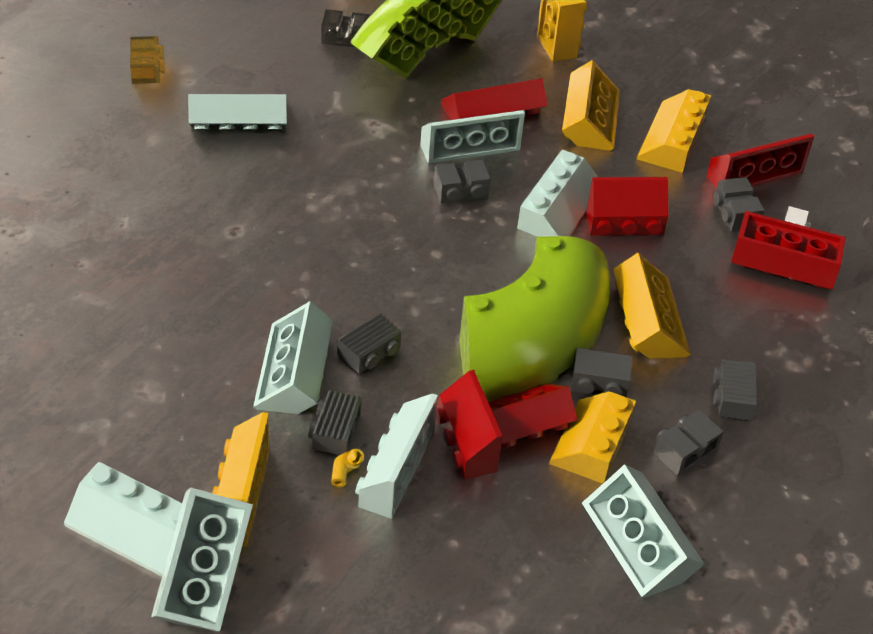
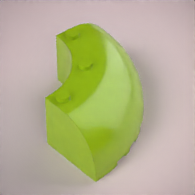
[351,0,502,79]
[459,236,611,402]

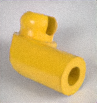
[331,448,364,487]

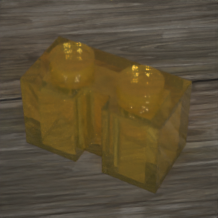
[130,36,165,84]

